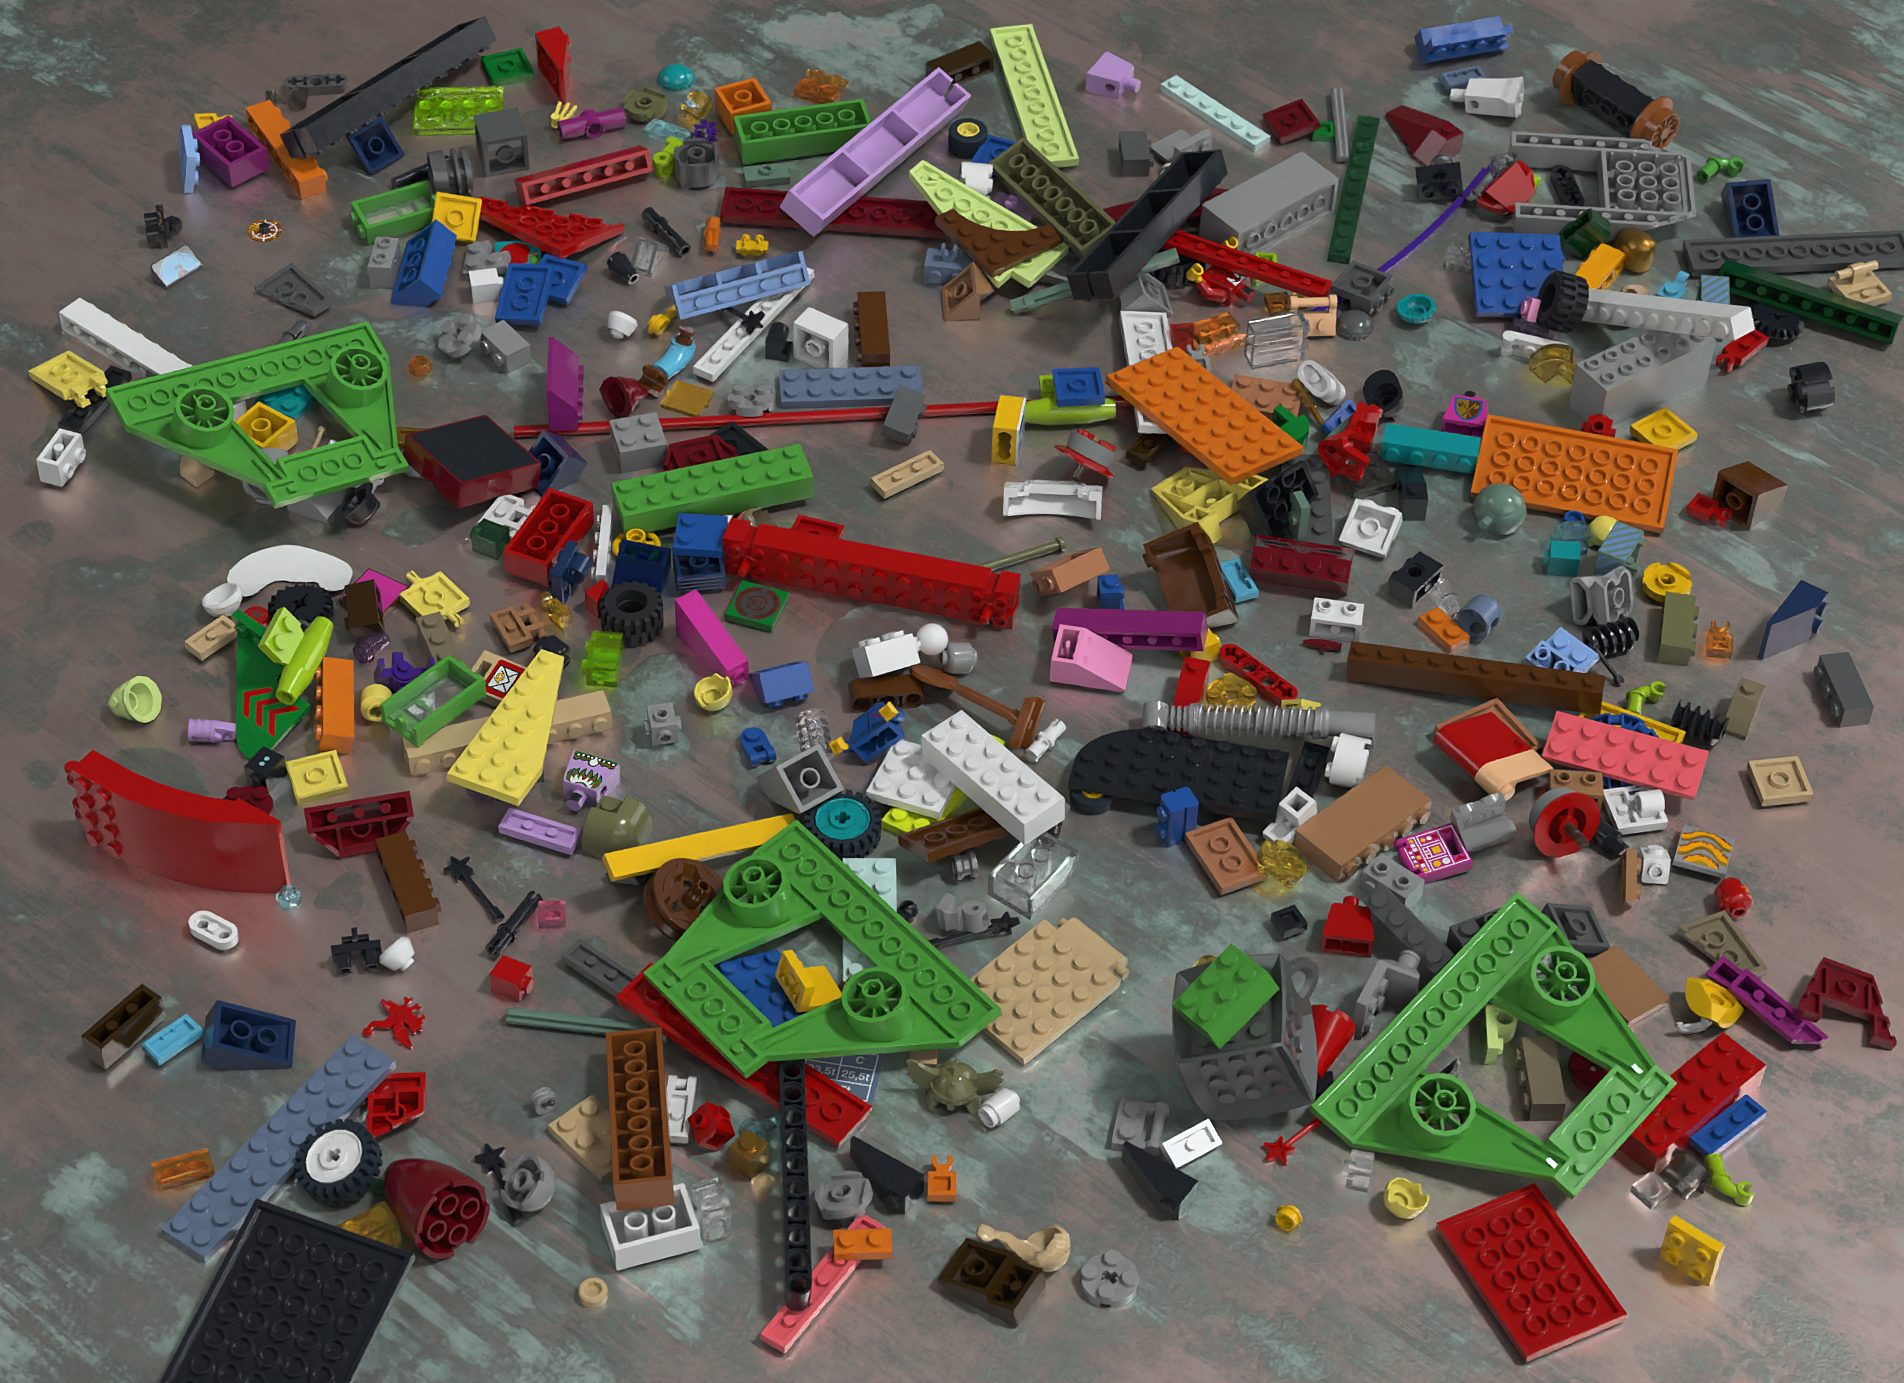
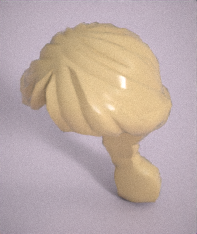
[976,1223,1071,1272]

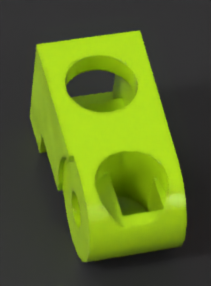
[653,135,683,178]

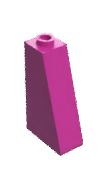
[675,589,749,686]

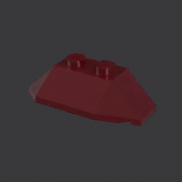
[303,791,414,858]

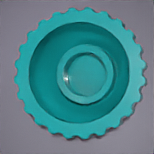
[658,63,695,92]
[1396,293,1436,324]

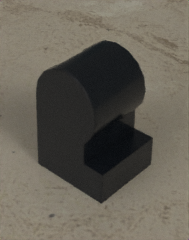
[765,322,793,362]

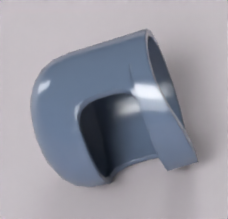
[1457,595,1502,642]

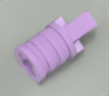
[188,719,236,743]

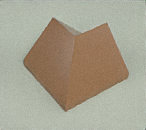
[941,262,994,321]

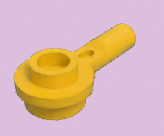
[647,305,677,336]

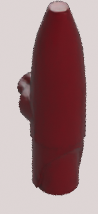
[1303,639,1342,653]

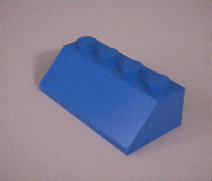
[390,219,457,307]

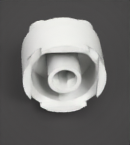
[958,162,993,198]
[1325,733,1372,789]

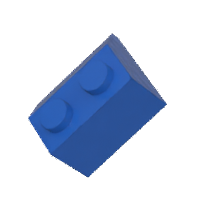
[749,661,815,707]

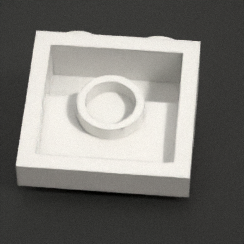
[1339,499,1402,559]

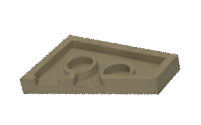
[1677,910,1767,978]

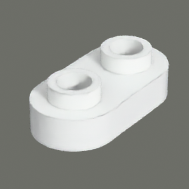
[189,911,239,950]

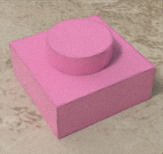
[1520,296,1541,323]

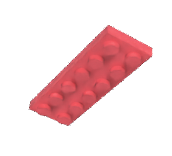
[1542,711,1709,801]

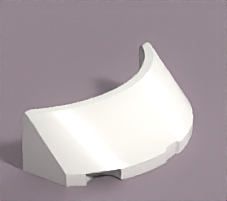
[1003,480,1103,520]

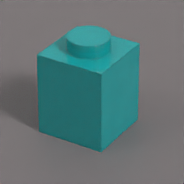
[1543,540,1580,577]

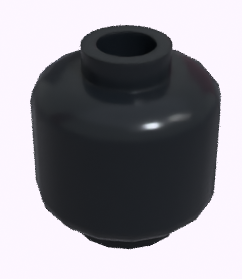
[533,635,572,670]

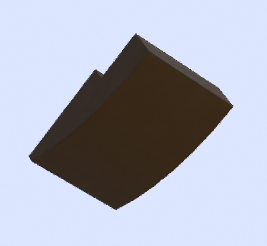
[937,1238,1047,1326]

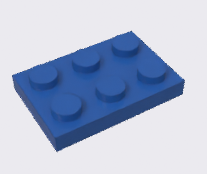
[494,263,555,326]

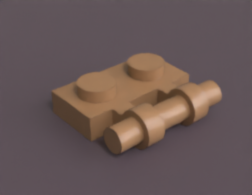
[490,603,549,653]

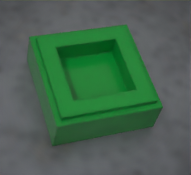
[1312,122,1335,142]

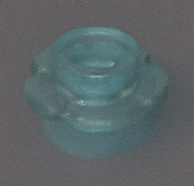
[276,885,301,911]

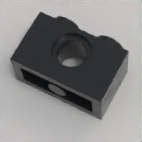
[1415,162,1464,201]
[1388,551,1444,609]

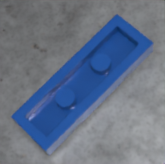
[1688,1094,1767,1158]

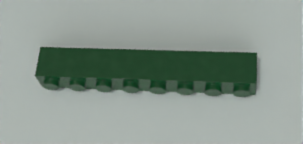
[1718,259,1903,345]

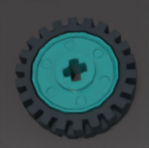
[803,790,882,862]

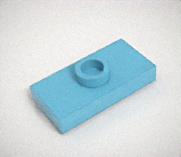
[1220,558,1259,603]
[141,1014,204,1066]

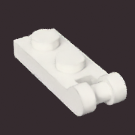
[1500,330,1568,366]
[667,1075,697,1144]

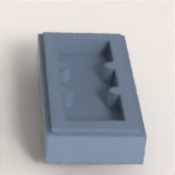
[1439,66,1487,93]

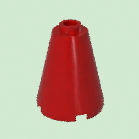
[1311,1004,1356,1082]

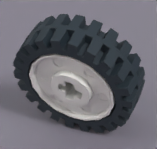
[294,1119,383,1206]

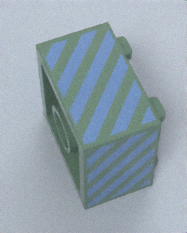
[1695,275,1730,342]
[1593,521,1646,575]

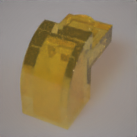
[1529,343,1579,384]

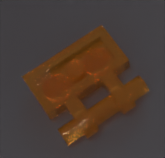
[794,68,849,104]
[1188,312,1248,356]

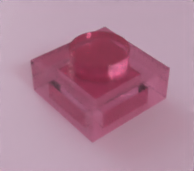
[538,900,566,929]

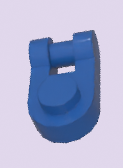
[740,727,777,767]

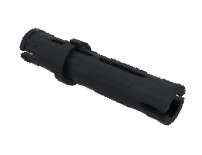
[641,207,691,257]
[485,891,543,957]

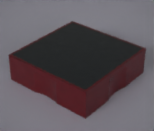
[403,415,541,509]

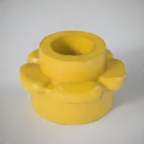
[1275,1205,1302,1231]

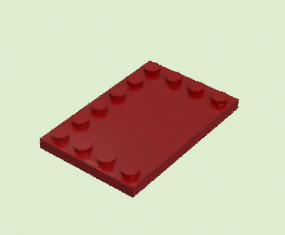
[1436,1183,1627,1362]

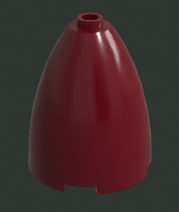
[384,1158,490,1259]

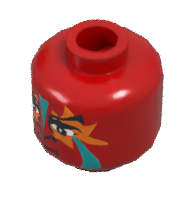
[1714,877,1753,918]

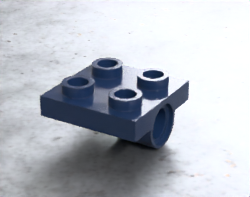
[549,540,592,612]

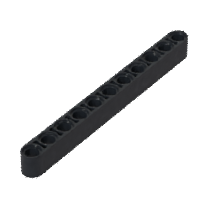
[777,1059,812,1311]

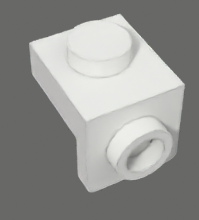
[1639,845,1671,884]

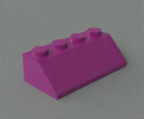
[546,337,584,431]

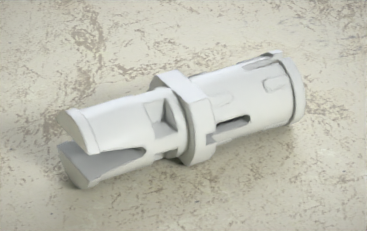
[1024,719,1066,763]

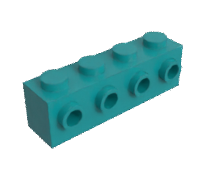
[1380,423,1481,474]

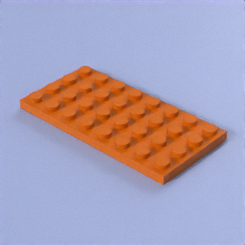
[1105,346,1303,485]
[1470,414,1678,534]

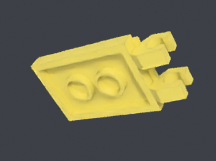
[28,350,108,408]

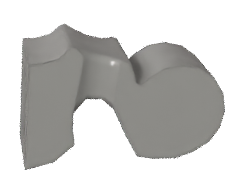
[936,893,989,933]

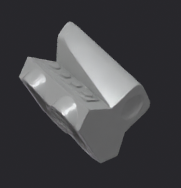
[1570,565,1634,625]
[1450,792,1517,853]

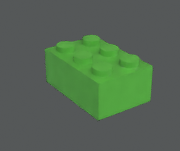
[1172,943,1279,1049]

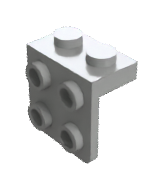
[1151,129,1213,163]

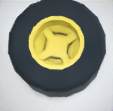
[948,118,988,158]

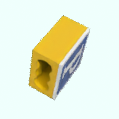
[991,395,1026,466]

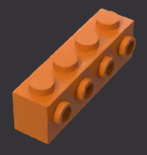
[314,657,354,754]

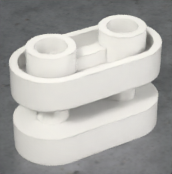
[1298,360,1345,405]

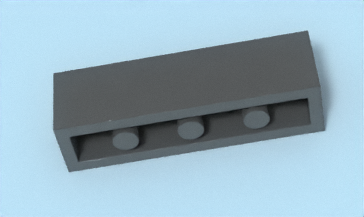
[1362,882,1455,975]

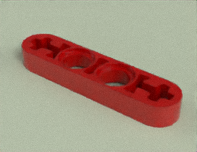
[1218,644,1298,708]

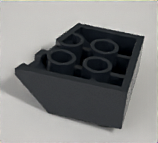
[1237,460,1319,537]

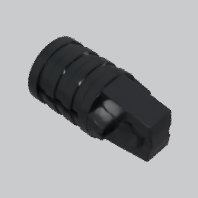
[1592,816,1630,855]

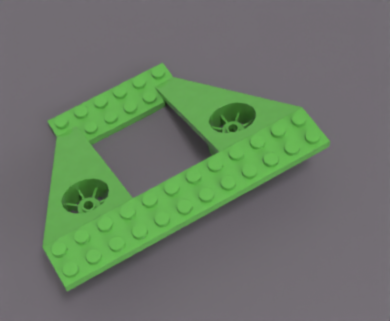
[105,321,409,509]
[643,819,1002,1078]
[1309,892,1677,1200]

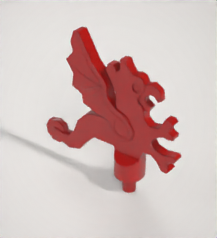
[363,997,425,1049]

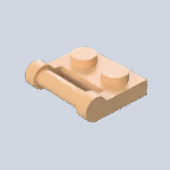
[1288,294,1337,337]

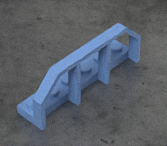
[664,251,811,320]

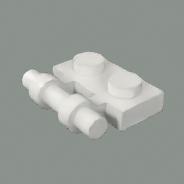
[478,495,535,542]

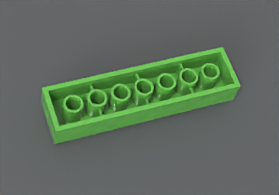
[611,444,814,537]

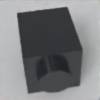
[244,746,287,792]

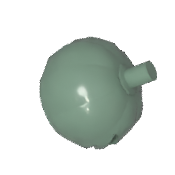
[1474,483,1527,535]

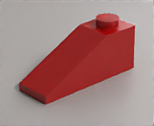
[1168,656,1210,736]

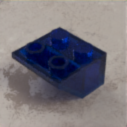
[611,539,671,597]

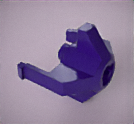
[373,652,435,694]

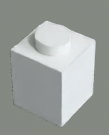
[469,268,503,304]

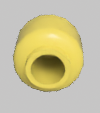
[359,684,392,722]

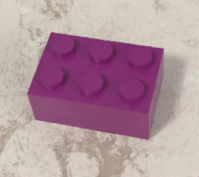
[192,115,269,187]

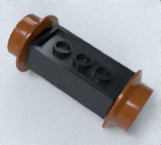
[1553,50,1680,149]

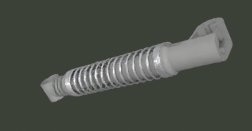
[1142,701,1376,750]

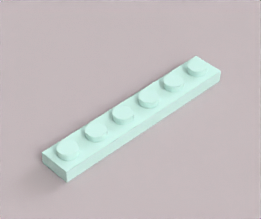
[1160,75,1270,152]

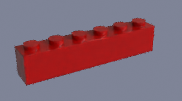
[514,145,653,205]

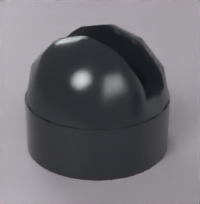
[897,900,918,924]

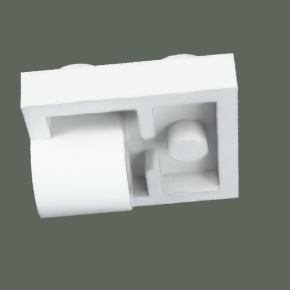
[1603,785,1668,835]

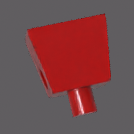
[1320,896,1374,958]

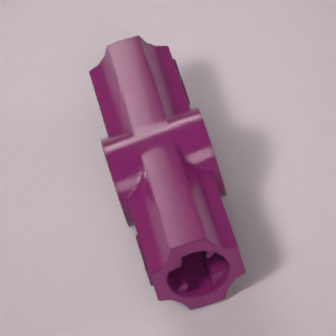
[557,107,626,140]

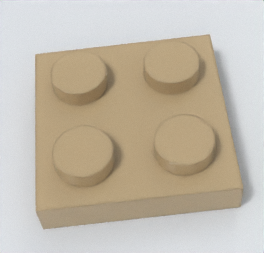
[1747,756,1814,806]

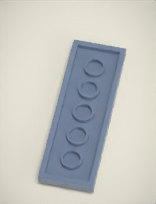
[779,366,923,409]

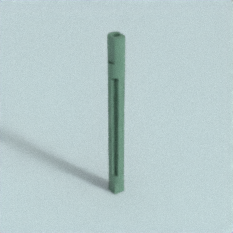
[1010,248,1180,315]

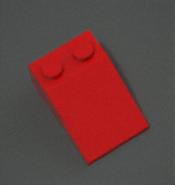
[535,26,572,105]

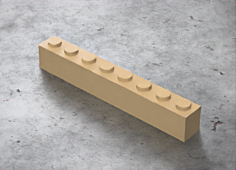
[402,690,613,776]

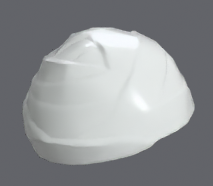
[202,583,242,618]

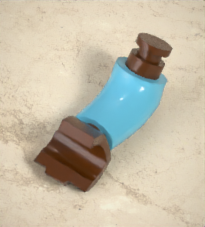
[638,325,696,397]

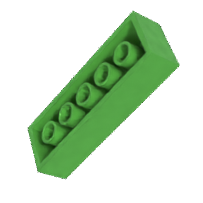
[733,99,872,165]

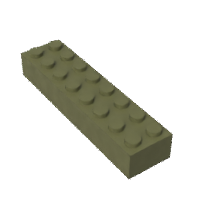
[988,137,1116,260]

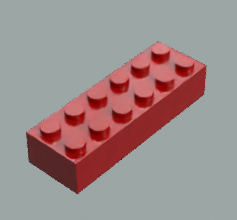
[1618,1032,1766,1176]

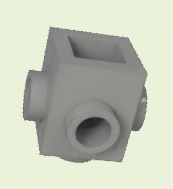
[643,702,682,745]

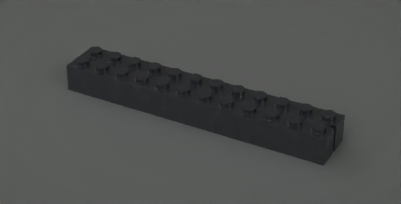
[279,16,497,159]
[1067,149,1228,302]

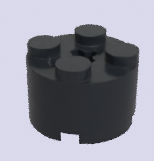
[1787,361,1835,414]

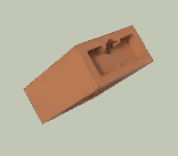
[1030,547,1110,596]

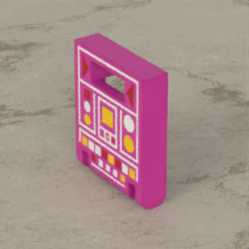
[1393,823,1473,884]

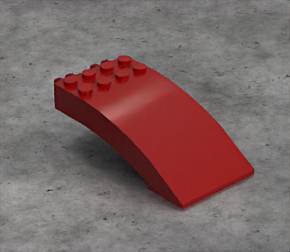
[64,750,292,894]

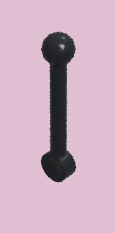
[1588,641,1624,686]

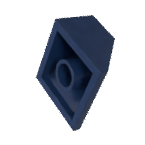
[346,116,405,176]

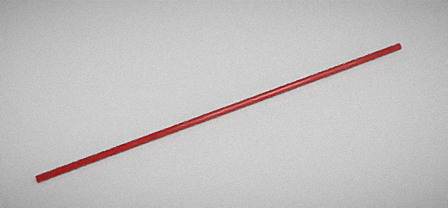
[514,395,1133,438]

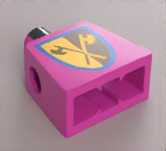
[1441,391,1488,442]

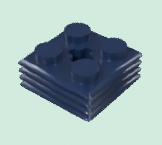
[672,547,726,593]

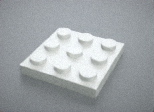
[866,739,957,820]

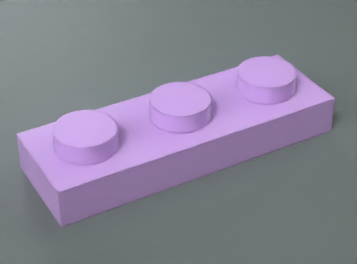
[498,808,582,855]

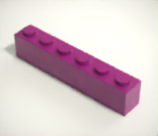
[1052,608,1208,651]

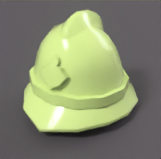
[107,676,162,723]

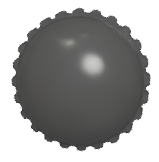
[1336,310,1374,341]

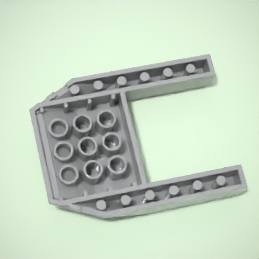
[1508,131,1696,243]

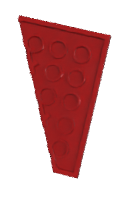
[478,196,624,259]

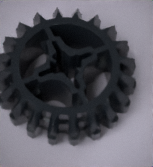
[1149,248,1206,288]

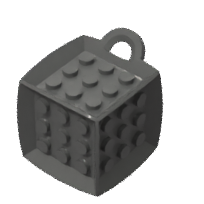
[1172,953,1319,1120]

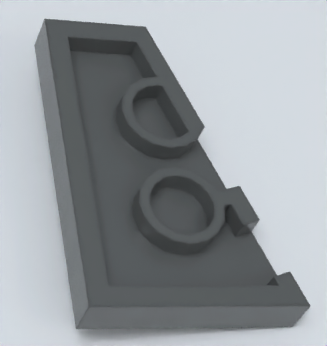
[255,263,333,317]

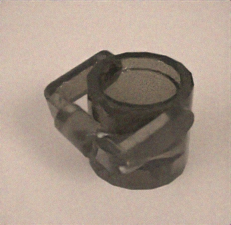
[1658,1147,1713,1200]

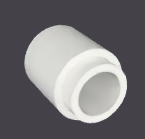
[978,1088,1020,1128]

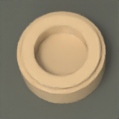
[578,1278,608,1308]

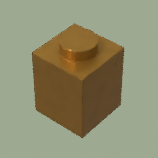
[728,1129,769,1181]

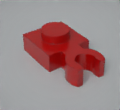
[1686,492,1733,527]

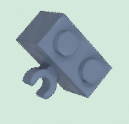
[924,243,973,285]

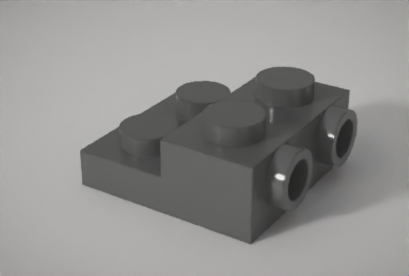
[1330,260,1395,315]
[1541,903,1610,954]

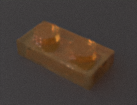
[151,1148,215,1192]

